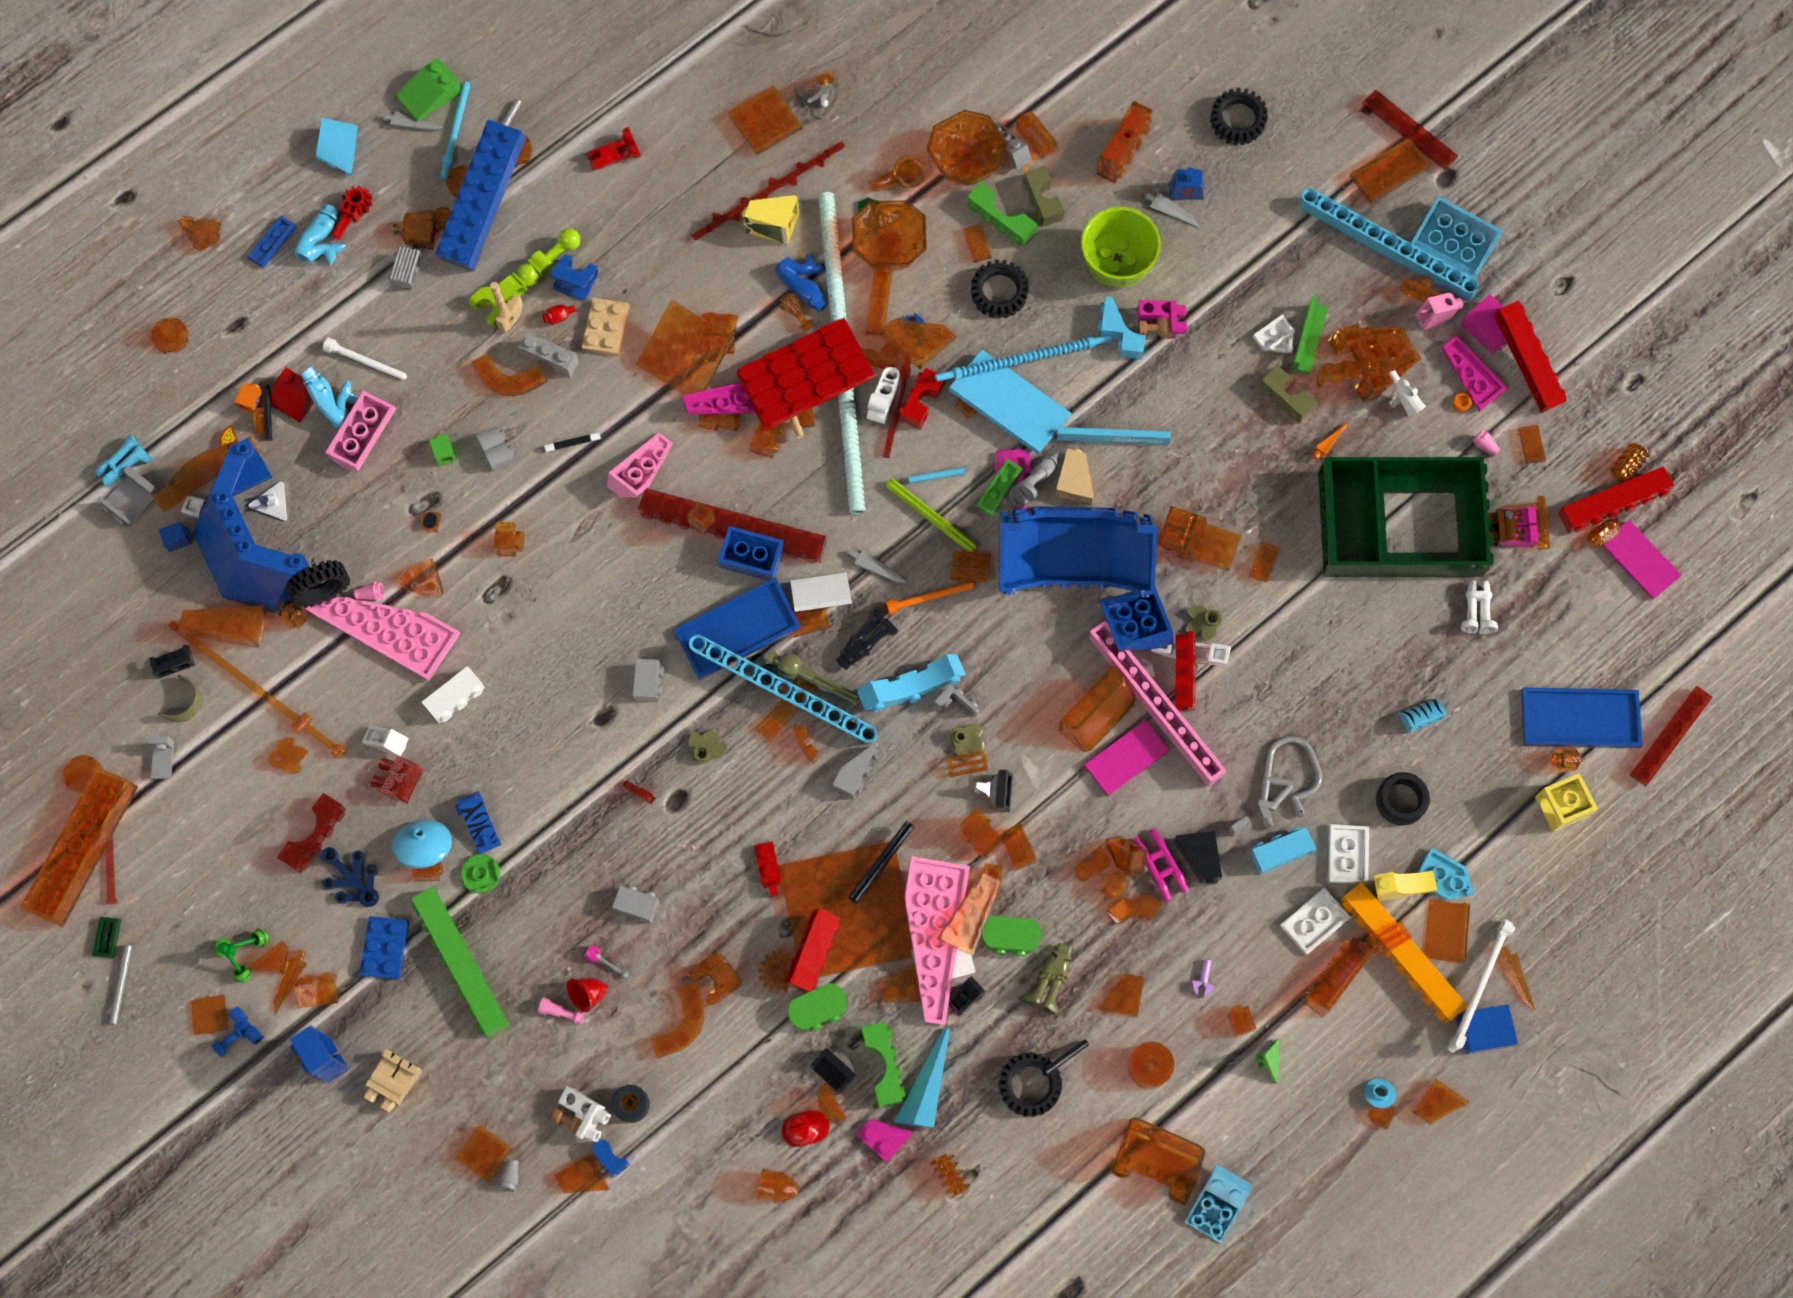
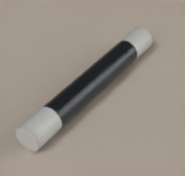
[544,432,601,452]

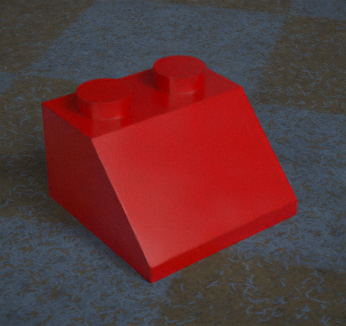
[270,367,314,422]

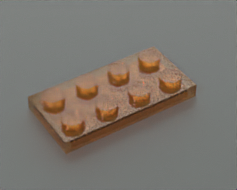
[1349,138,1430,204]

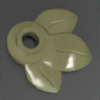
[1186,606,1222,641]
[950,724,985,761]
[689,729,727,764]

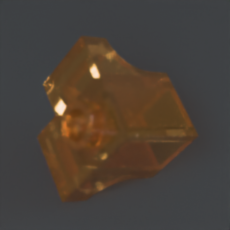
[494,522,525,557]

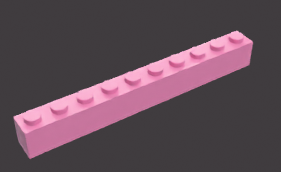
[1089,621,1226,787]

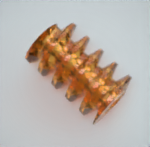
[1610,443,1650,483]
[930,1153,971,1200]

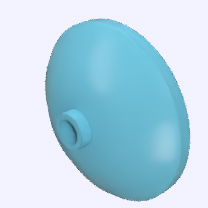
[392,820,452,868]

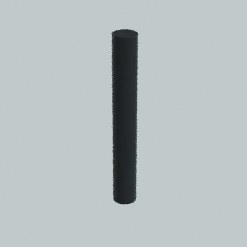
[262,385,273,441]
[1041,1039,1089,1076]

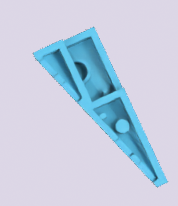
[895,1028,950,1129]

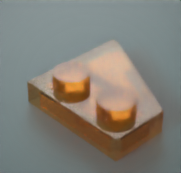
[1099,973,1144,1017]
[554,1154,609,1194]

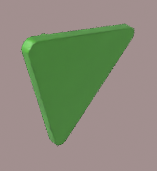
[1255,1039,1280,1084]

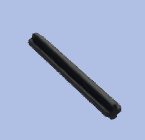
[849,821,914,903]

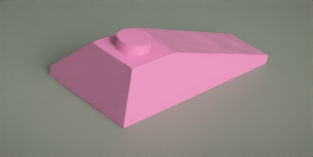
[607,433,673,498]

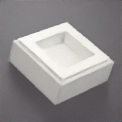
[181,495,206,518]

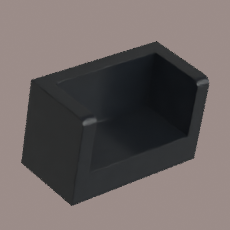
[810,1048,857,1095]

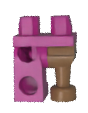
[1137,300,1187,339]

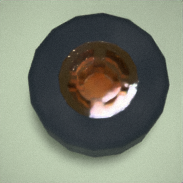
[612,1085,650,1123]

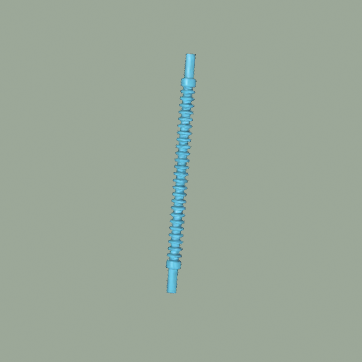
[935,335,1112,382]

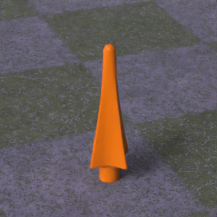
[1312,423,1347,460]

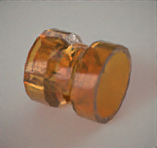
[434,207,451,231]

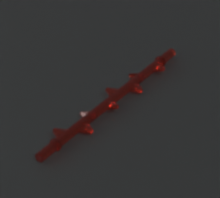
[691,141,845,241]

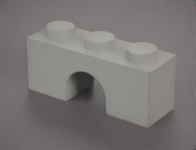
[518,332,579,378]

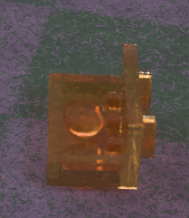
[951,551,991,583]
[294,972,339,1008]

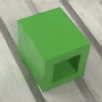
[429,434,457,467]

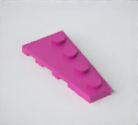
[1442,335,1508,413]
[682,383,755,415]

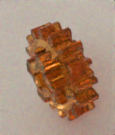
[758,950,794,994]

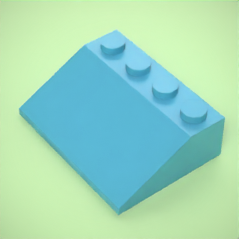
[1411,196,1504,279]

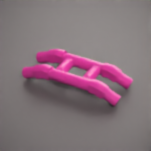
[1132,828,1189,901]

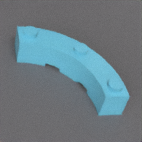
[857,654,966,712]

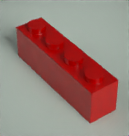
[784,908,840,992]

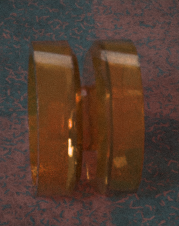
[1128,1041,1174,1090]

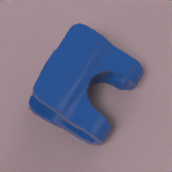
[552,254,598,300]

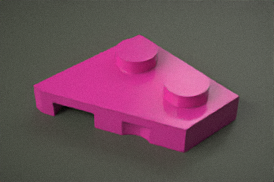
[857,1119,913,1163]

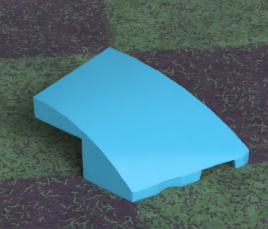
[315,118,358,177]

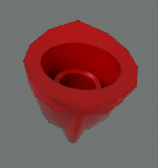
[566,978,608,1013]

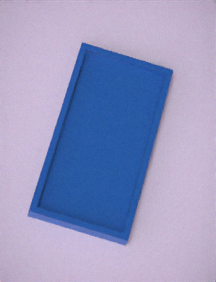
[674,577,801,680]
[1521,687,1643,748]

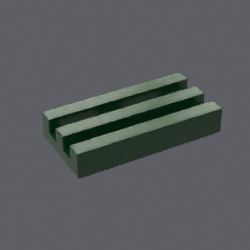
[92,917,121,959]

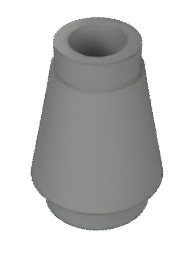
[498,1159,519,1192]

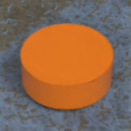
[1452,393,1472,412]

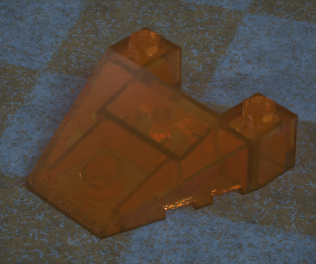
[1328,325,1421,403]

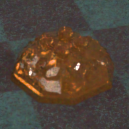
[927,110,1008,186]
[852,200,927,272]

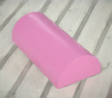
[325,391,396,472]

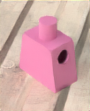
[1416,293,1463,330]

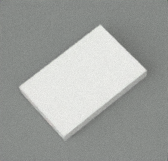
[791,572,852,612]
[1328,824,1369,886]
[1279,887,1351,955]

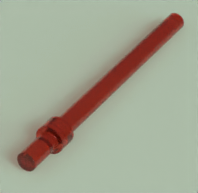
[882,353,913,458]

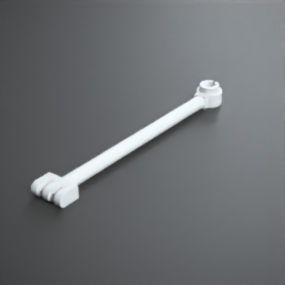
[1447,919,1515,1053]

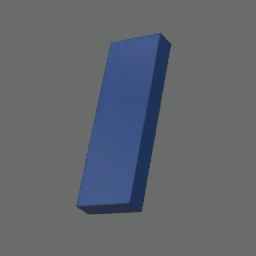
[248,216,296,269]

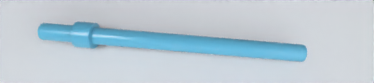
[440,81,470,179]

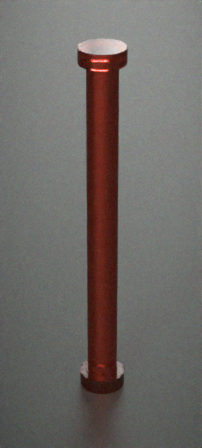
[102,811,118,905]

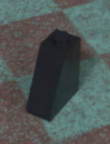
[1174,831,1222,885]

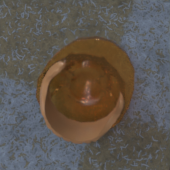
[893,155,926,188]

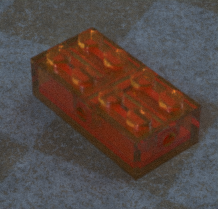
[1096,100,1153,184]

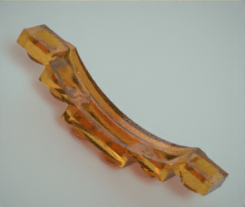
[153,436,262,513]

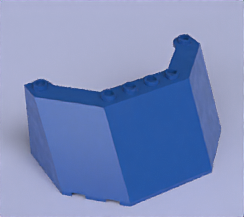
[193,438,323,613]
[999,506,1157,597]

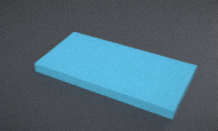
[949,350,1072,455]

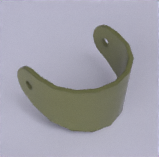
[158,675,202,723]

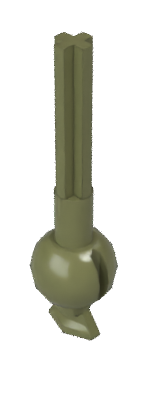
[765,650,859,704]

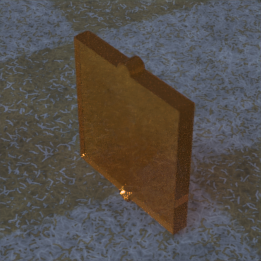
[191,995,228,1035]

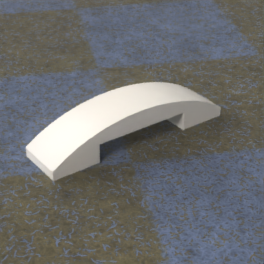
[1151,636,1231,666]

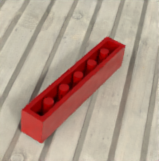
[1493,300,1567,414]
[1558,466,1675,533]

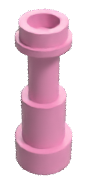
[538,997,585,1025]

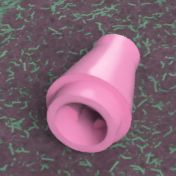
[1472,430,1501,457]
[354,581,384,600]

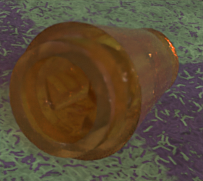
[870,171,898,192]

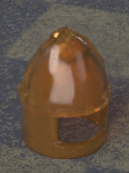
[756,1168,801,1204]

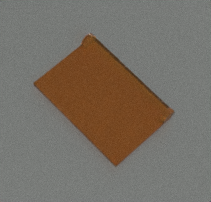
[1424,899,1470,963]

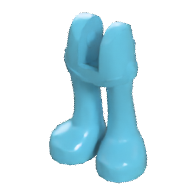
[95,434,153,486]

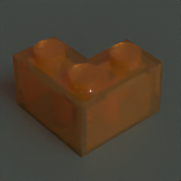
[960,808,1004,859]

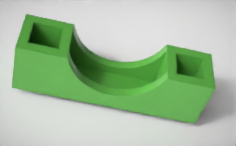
[967,182,1037,247]
[862,1022,906,1108]

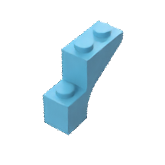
[1097,296,1146,360]

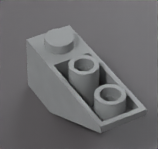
[984,122,1032,170]
[833,742,881,799]

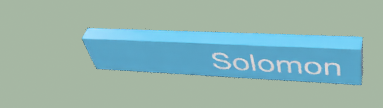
[1057,427,1171,445]

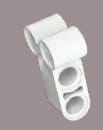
[867,367,899,424]

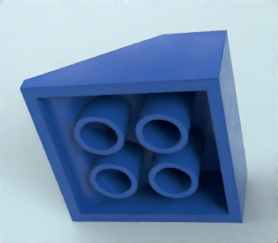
[1100,587,1173,650]

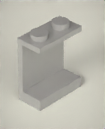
[97,466,161,527]

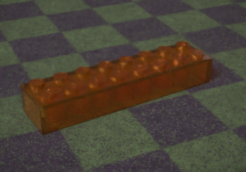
[20,766,138,928]

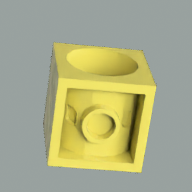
[1535,773,1598,832]

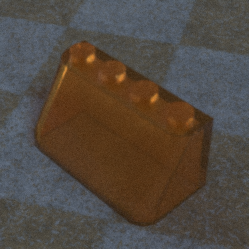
[1058,665,1135,752]

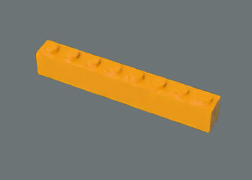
[1341,882,1468,1024]

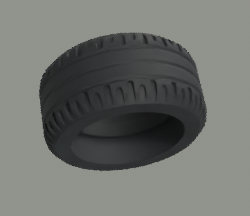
[1376,772,1430,826]

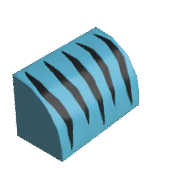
[1399,698,1447,733]

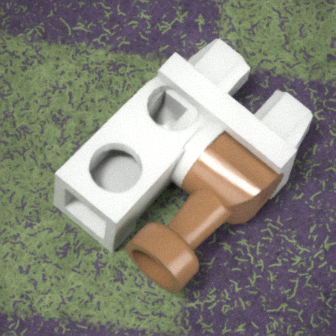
[551,1086,611,1142]

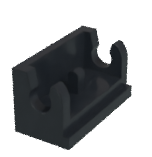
[149,645,196,679]

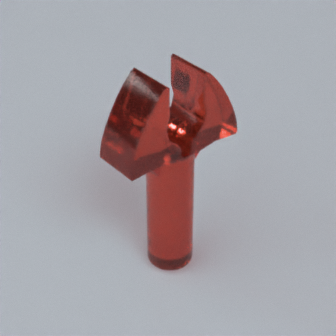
[623,780,656,804]

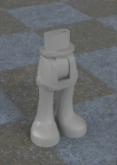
[1009,453,1060,508]

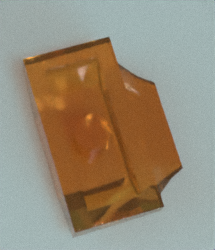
[817,1083,846,1125]

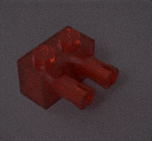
[370,756,424,804]

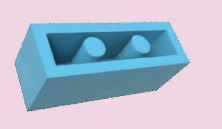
[1250,827,1316,875]

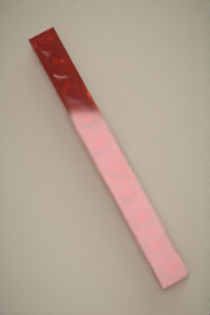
[638,488,827,563]

